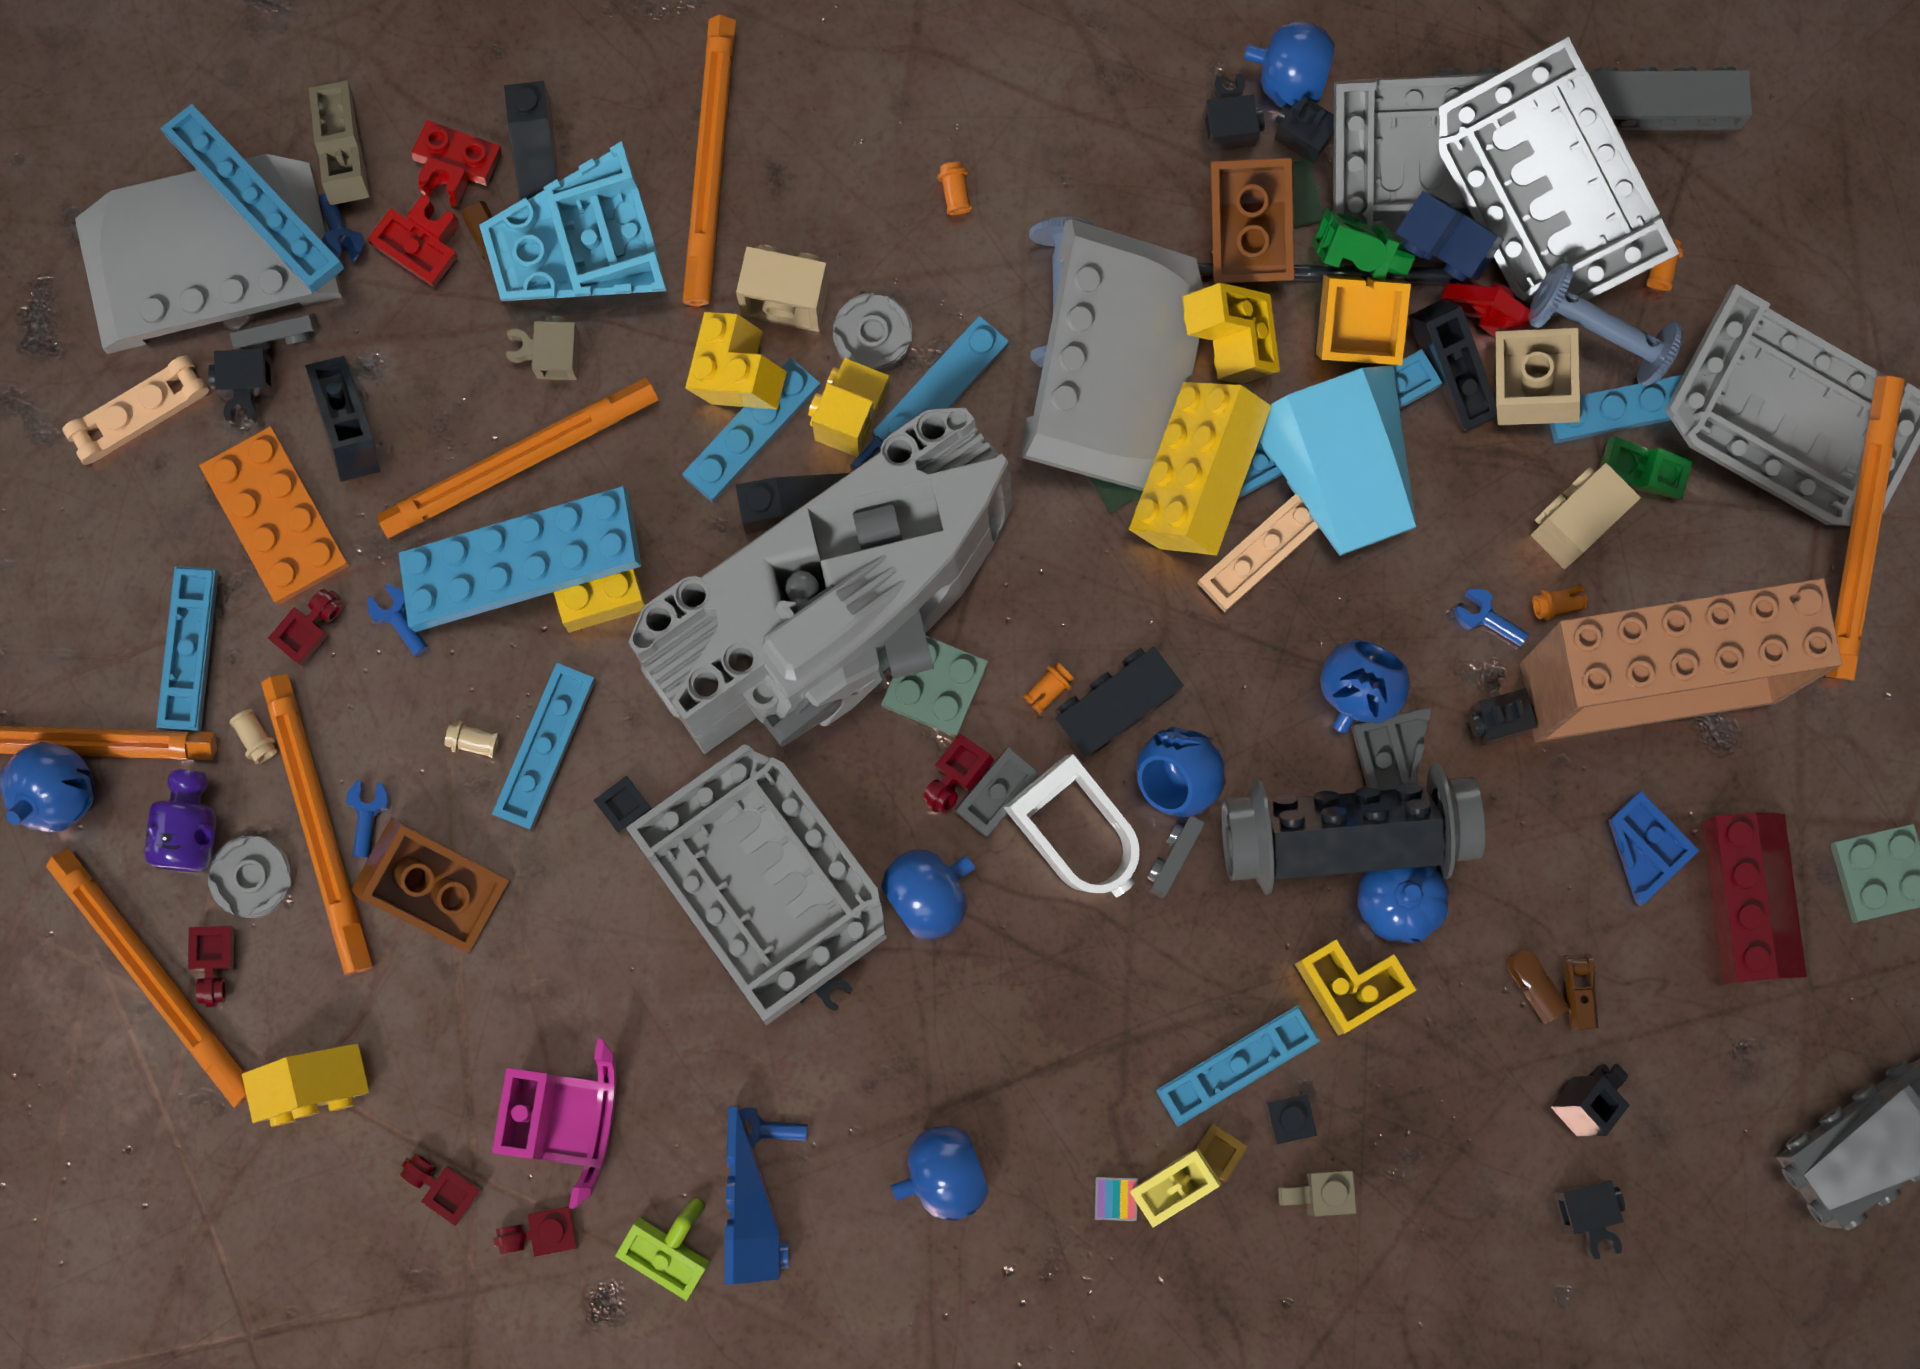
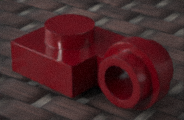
[268,589,344,666]
[923,734,995,813]
[188,926,234,1007]
[400,1153,482,1226]
[493,1207,578,1257]

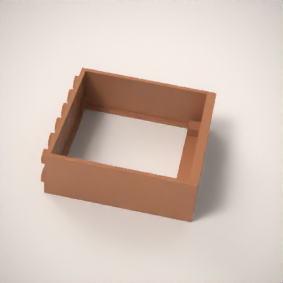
[1520,578,1842,742]

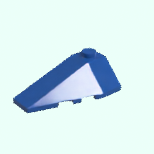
[725,1105,789,1285]

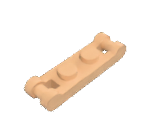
[62,355,209,465]

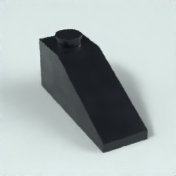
[504,81,559,201]
[1408,299,1497,431]
[305,355,380,482]
[735,473,850,534]

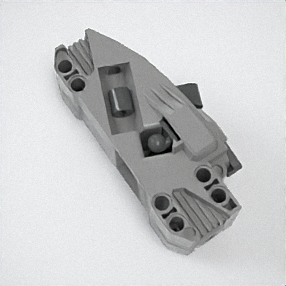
[628,408,1014,754]

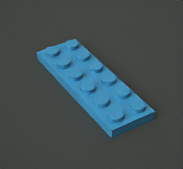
[399,486,641,632]

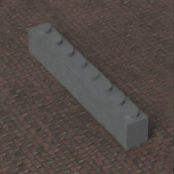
[1432,66,1752,131]

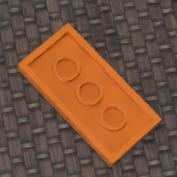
[199,426,350,606]

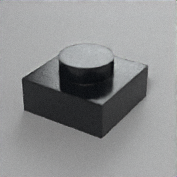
[594,776,652,835]
[1265,1094,1317,1145]

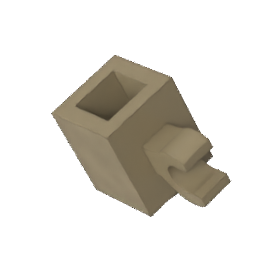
[506,316,580,380]
[1278,1170,1357,1217]

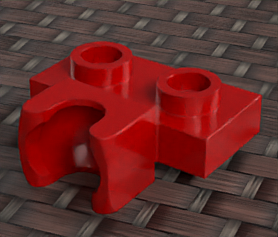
[411,120,502,206]
[367,195,459,288]
[1441,281,1531,338]

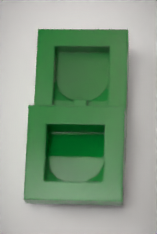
[1599,436,1693,500]

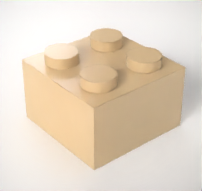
[736,245,829,332]
[1496,328,1580,425]
[1531,463,1641,570]

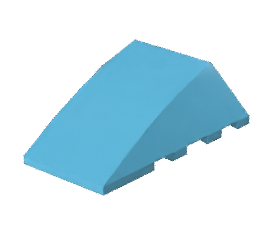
[479,141,667,301]
[1259,365,1416,556]

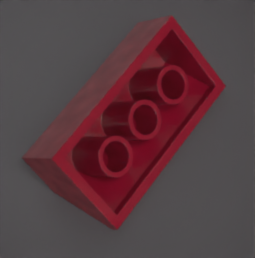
[1702,812,1807,985]

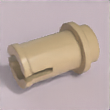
[229,709,277,764]
[445,720,500,758]

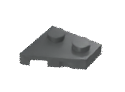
[1351,708,1431,790]

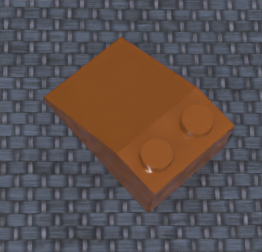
[1211,158,1295,284]
[351,817,509,953]

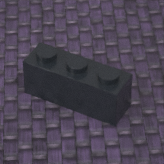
[1054,646,1184,763]

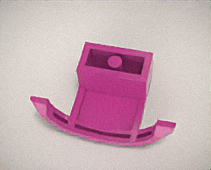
[492,1038,617,1209]

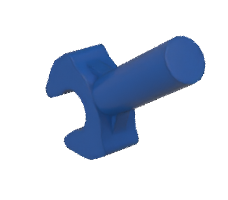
[319,193,364,262]
[368,584,428,657]
[1454,589,1529,647]
[346,780,391,859]
[741,1108,808,1149]

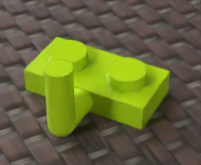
[615,1198,710,1301]

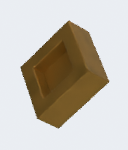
[1195,1124,1248,1182]

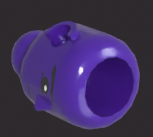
[144,769,217,872]

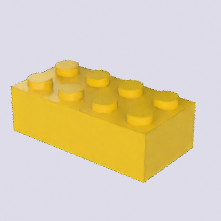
[1129,382,1271,556]

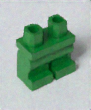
[1311,208,1415,281]

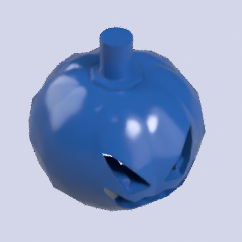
[1243,21,1335,108]
[1320,639,1410,733]
[1135,726,1226,818]
[0,742,94,833]
[881,850,976,940]
[1357,866,1449,944]
[891,1125,989,1221]

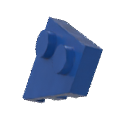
[1608,791,1699,906]

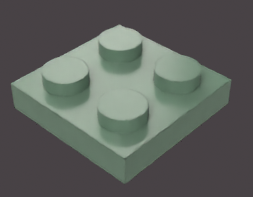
[881,636,988,738]
[1830,824,1920,923]

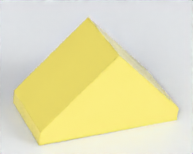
[1130,1148,1222,1227]

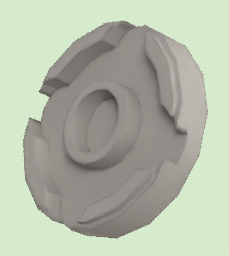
[833,293,912,372]
[208,836,293,918]

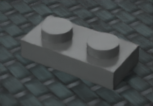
[229,313,319,350]
[954,747,1039,837]
[1147,816,1205,899]

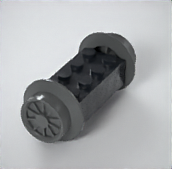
[1221,763,1485,895]

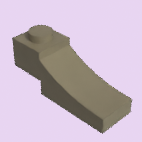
[309,80,369,205]

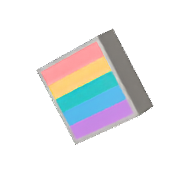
[1094,1177,1138,1221]

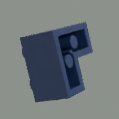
[1396,191,1505,282]

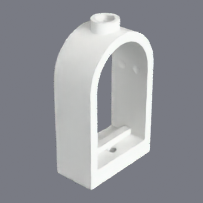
[1003,754,1140,898]

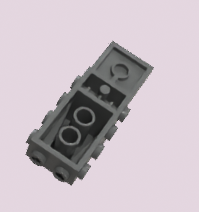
[1776,1058,1920,1230]

